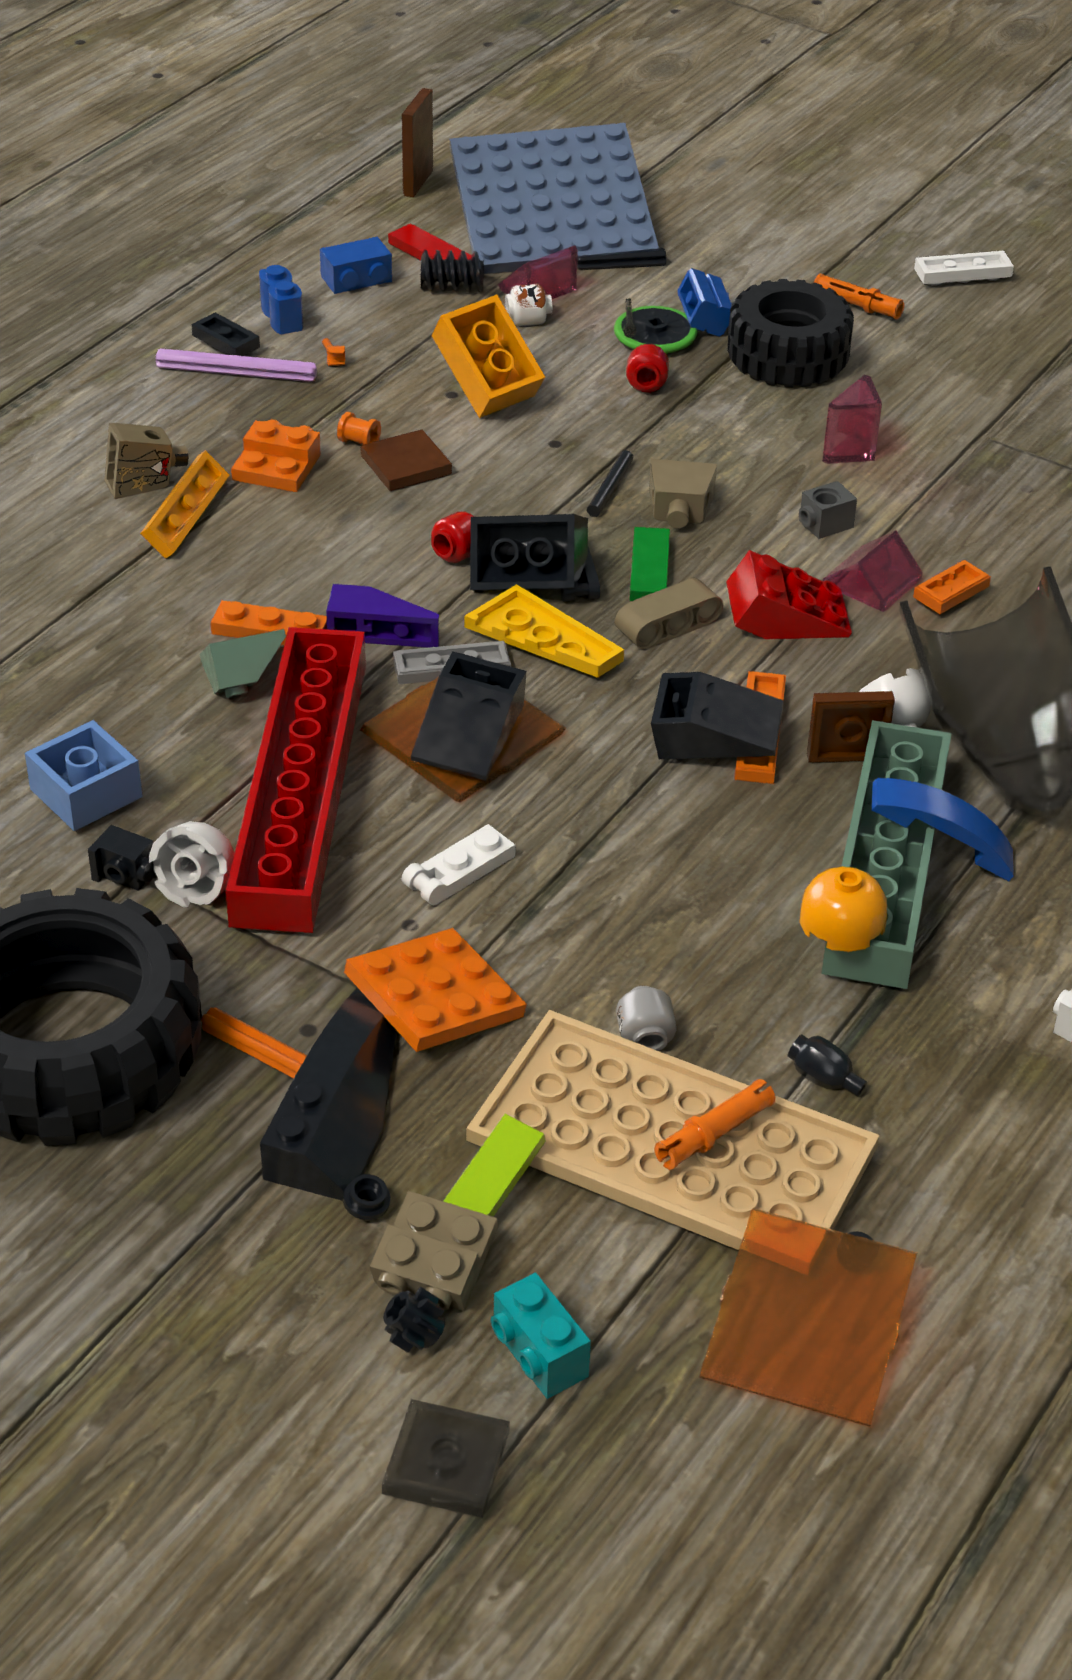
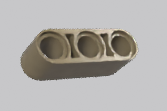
[615,578,724,649]

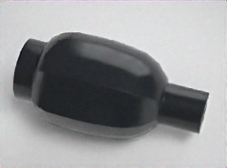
[787,1034,867,1097]

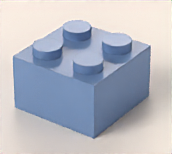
[25,720,142,831]

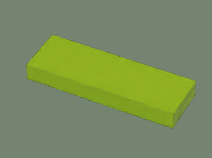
[444,1114,546,1217]

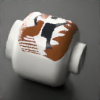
[505,284,552,326]

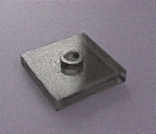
[382,1399,510,1518]

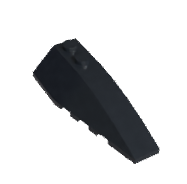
[260,987,397,1201]

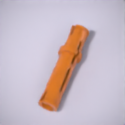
[814,273,905,320]
[654,1079,776,1170]

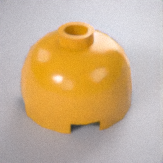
[800,866,887,952]

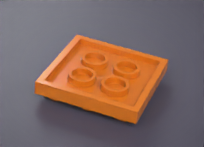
[344,928,527,1052]

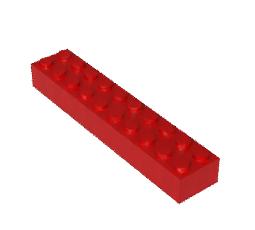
[226,627,366,933]

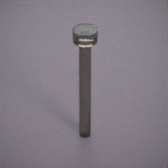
[624,298,637,338]

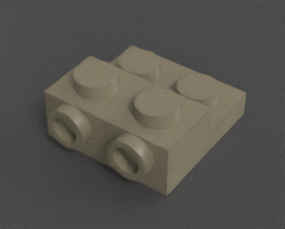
[370,1191,499,1311]

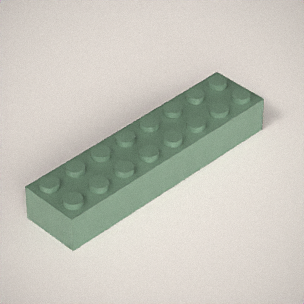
[822,720,951,989]

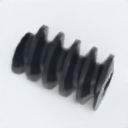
[420,250,484,292]

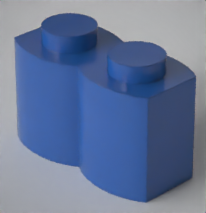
[259,265,303,334]

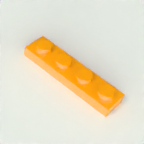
[140,450,230,559]

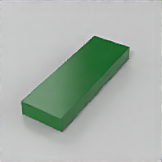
[629,527,670,601]

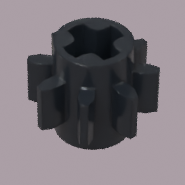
[383,1287,445,1353]

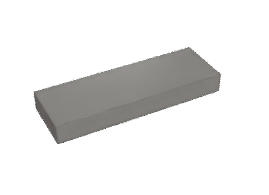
[393,641,511,684]

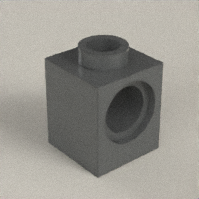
[799,481,857,539]

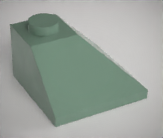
[200,629,286,698]

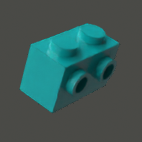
[491,1272,591,1399]

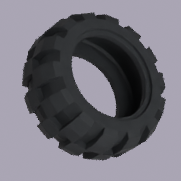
[0,888,202,1146]

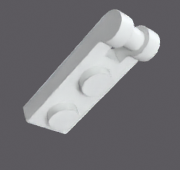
[401,824,515,905]

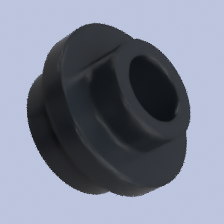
[343,1174,391,1220]

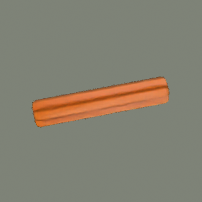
[201,1007,307,1079]

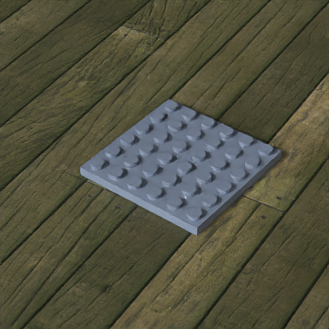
[450,123,659,274]

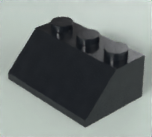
[470,514,588,590]

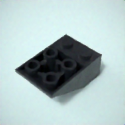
[411,651,527,781]
[651,672,784,760]

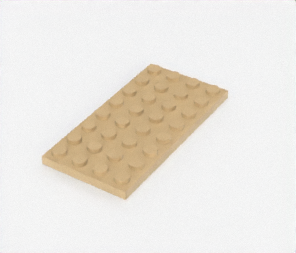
[466,1010,880,1278]

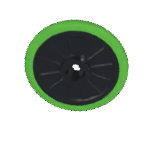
[614,306,697,353]

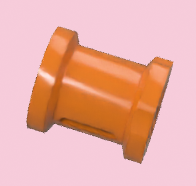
[337,411,381,445]

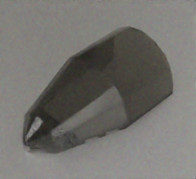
[899,566,1072,819]

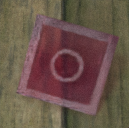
[498,245,578,299]
[822,375,882,464]
[823,530,923,612]

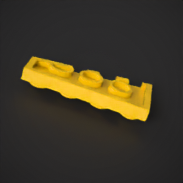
[464,584,624,678]

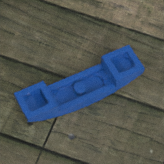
[872,778,1014,881]

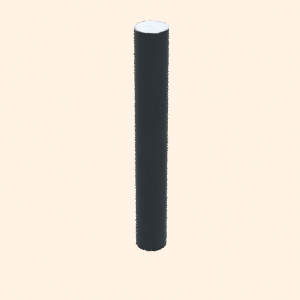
[587,450,633,517]

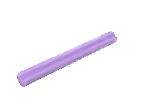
[156,348,317,382]

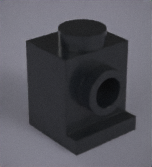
[88,825,155,891]

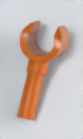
[322,338,345,366]

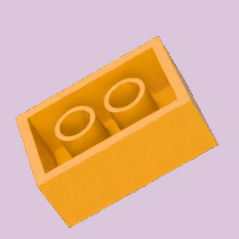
[431,295,545,418]

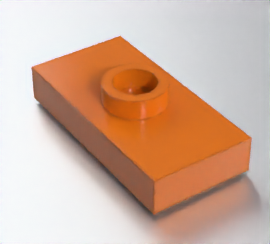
[913,560,991,614]

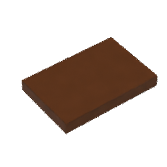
[402,88,433,198]

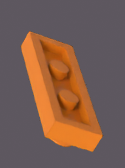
[211,600,327,645]

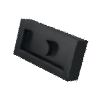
[191,312,260,356]

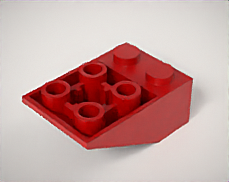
[726,550,852,639]

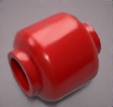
[626,344,669,393]
[431,512,474,563]

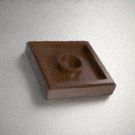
[361,429,452,491]
[807,691,895,763]

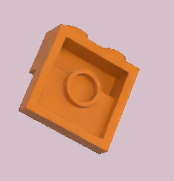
[231,419,321,492]

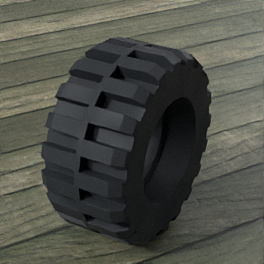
[727,279,854,388]

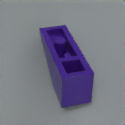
[326,584,439,648]

